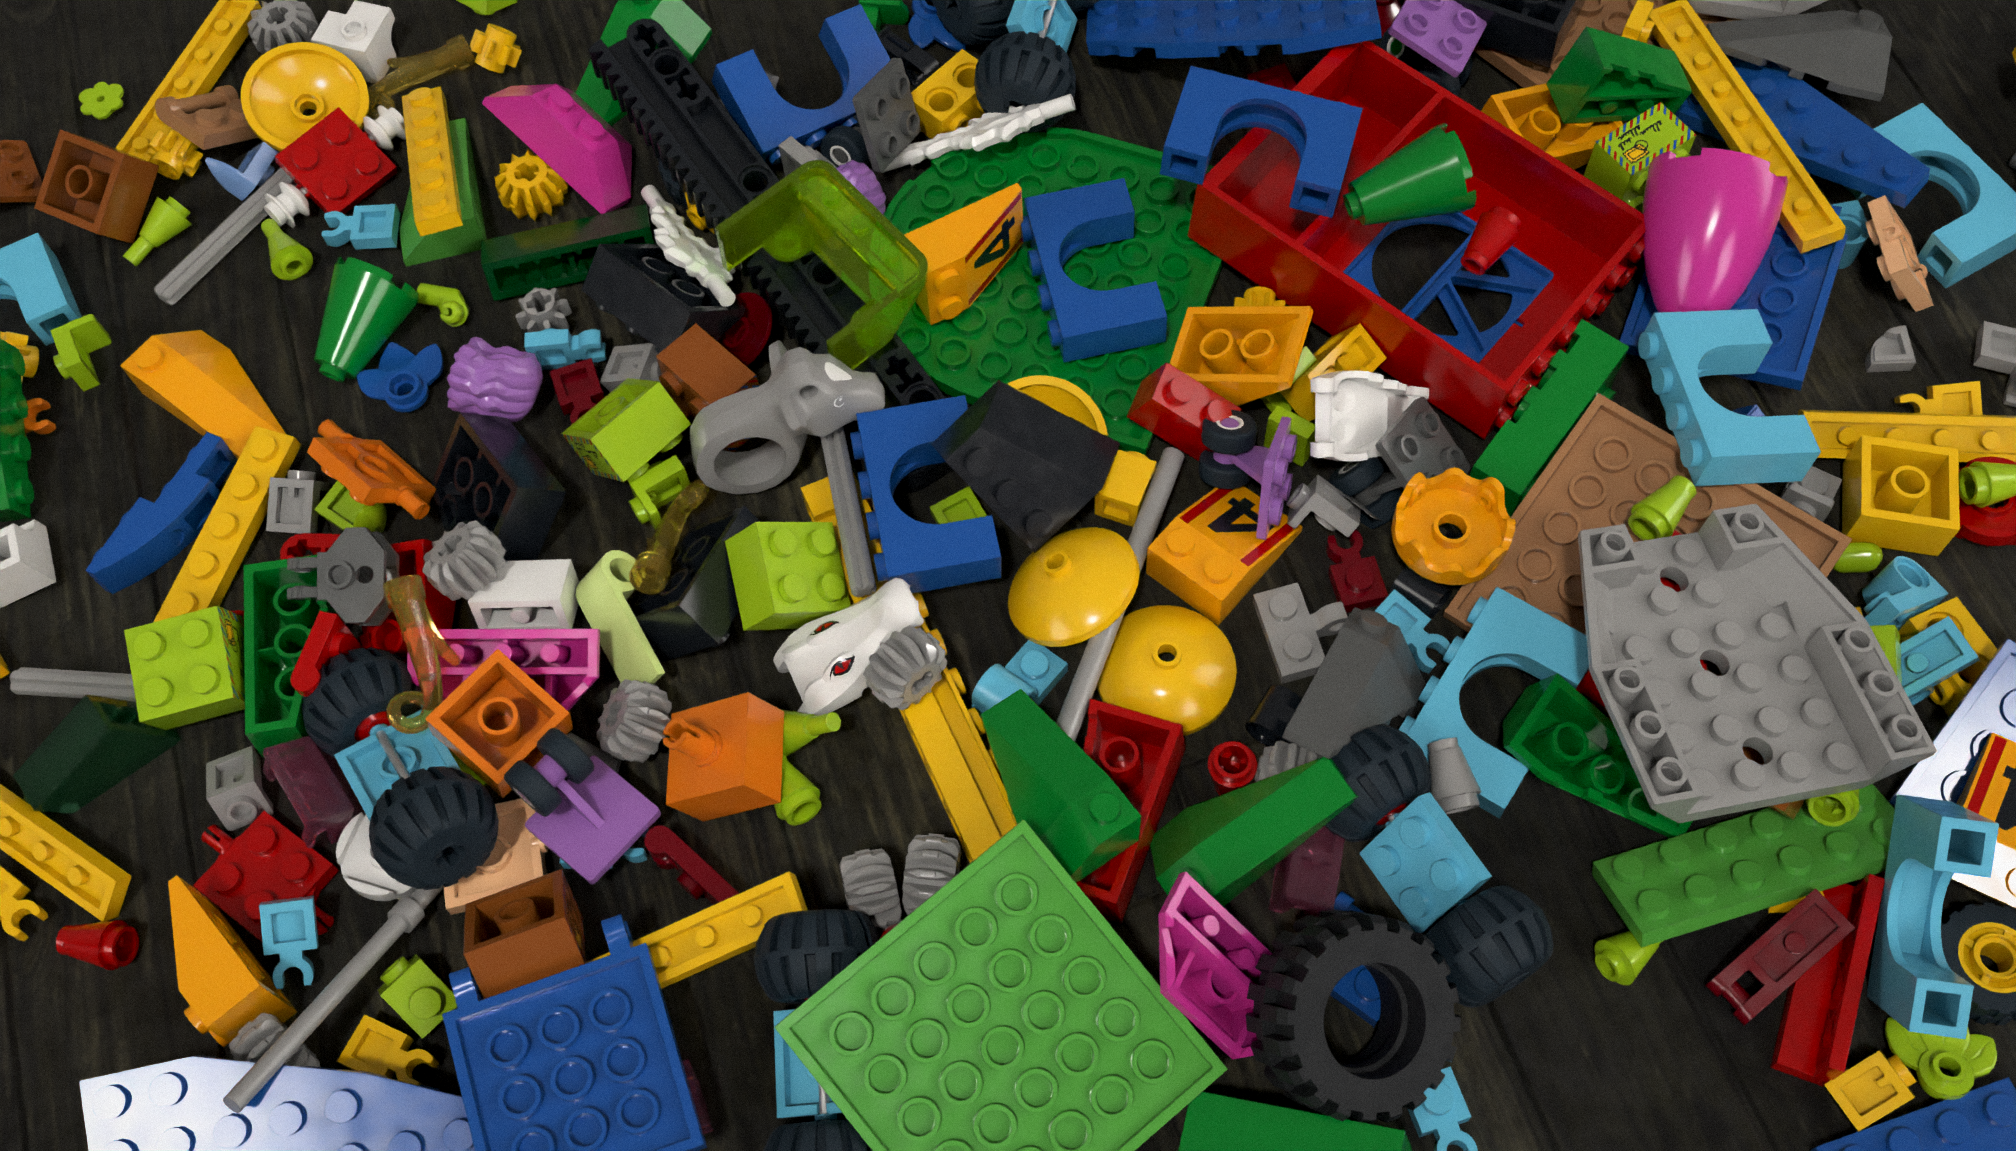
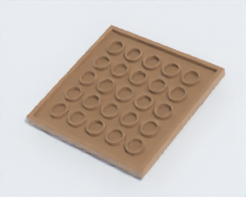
[1443,393,1852,721]

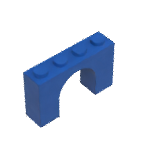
[711,4,891,166]
[1160,66,1363,218]
[1021,178,1167,363]
[850,395,1001,593]

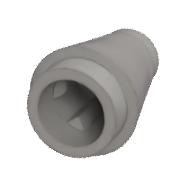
[1427,738,1482,815]

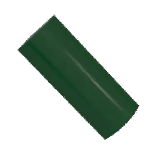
[481,204,656,301]

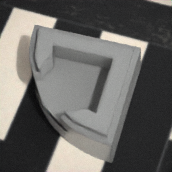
[1865,325,1916,373]

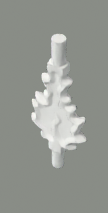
[881,94,1076,173]
[641,185,736,307]

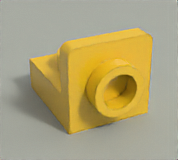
[1824,1050,1917,1132]

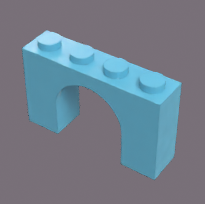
[1844,103,2016,289]
[0,233,82,346]
[1638,309,1821,486]
[1399,587,1589,819]
[1867,794,1999,1039]

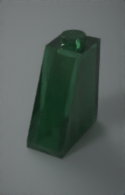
[13,694,181,814]

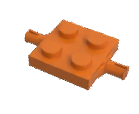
[307,419,436,520]

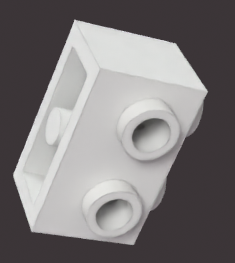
[468,559,579,629]

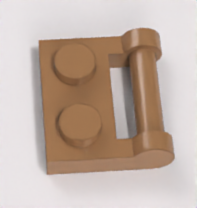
[155,85,259,150]

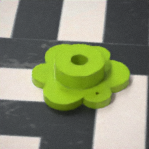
[79,82,124,120]

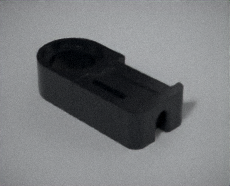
[877,25,941,88]

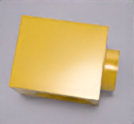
[1095,449,1157,527]

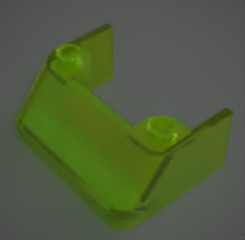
[715,160,928,370]

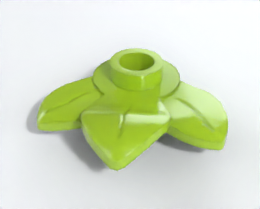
[1884,1017,1997,1100]

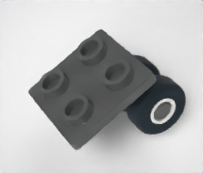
[821,58,921,172]
[1329,397,1471,529]

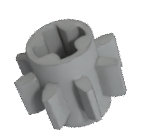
[515,287,572,332]

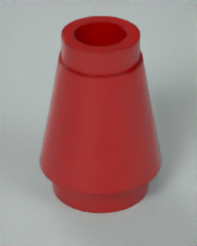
[1461,206,1522,275]
[1208,741,1257,795]
[56,920,139,970]

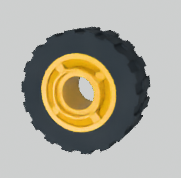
[1941,902,2016,1026]

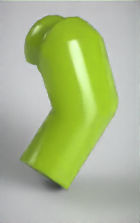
[417,283,469,327]
[1833,542,1883,573]

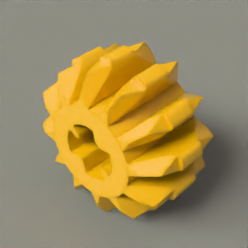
[494,149,568,221]

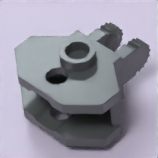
[287,527,399,626]

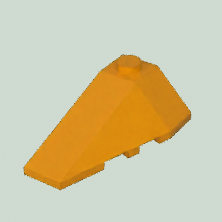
[120,330,287,459]

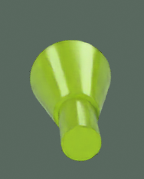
[123,196,192,267]
[261,219,313,280]
[781,709,841,756]
[1595,931,1663,986]

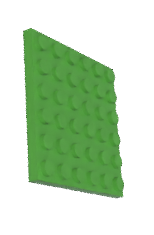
[774,820,1228,1151]

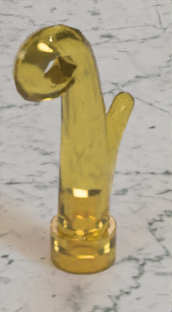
[368,33,476,120]
[629,479,709,594]
[382,575,461,734]

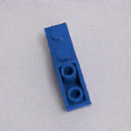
[85,432,238,594]

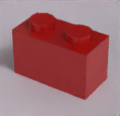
[1127,363,1241,461]

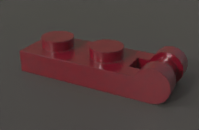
[644,825,739,905]
[1706,888,1855,1025]

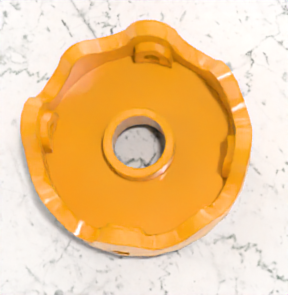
[1391,467,1516,585]

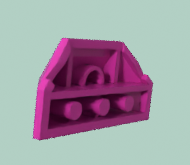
[482,84,632,214]
[407,629,600,711]
[1158,871,1272,1060]

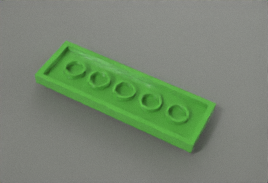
[1592,784,1895,948]

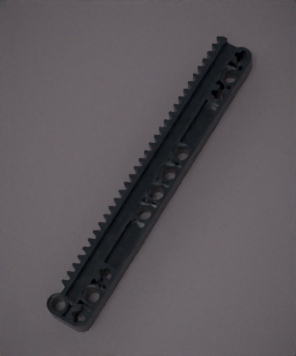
[588,19,954,493]

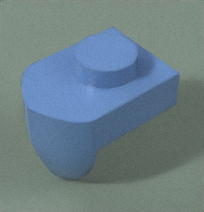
[205,142,278,201]

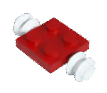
[264,105,406,228]

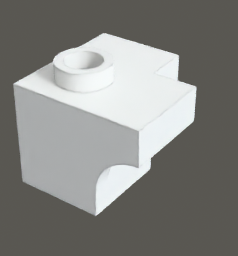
[311,0,397,85]
[0,519,57,608]

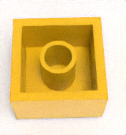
[1842,435,1960,556]

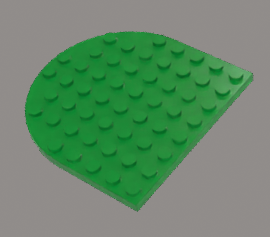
[870,127,1224,456]

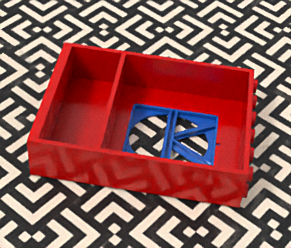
[1188,41,1646,440]

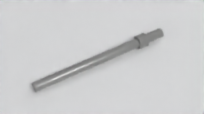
[223,885,444,1113]

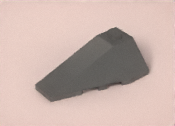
[1706,10,1893,102]
[1282,607,1426,759]

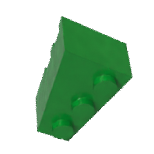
[1546,26,1692,124]

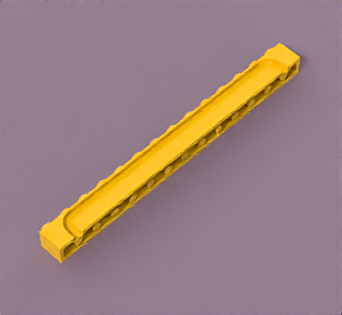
[801,470,1016,863]

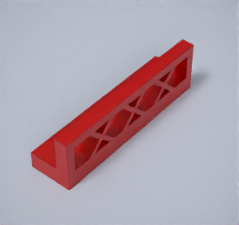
[1771,874,1885,1087]

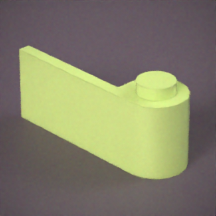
[575,550,665,684]

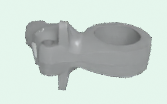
[690,340,885,494]

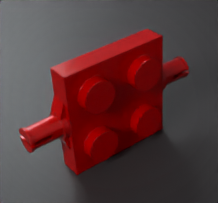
[193,810,339,943]

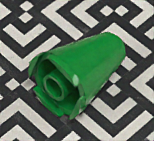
[1343,123,1477,226]
[314,257,419,383]

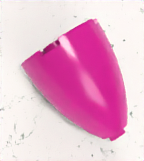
[1642,148,1788,313]

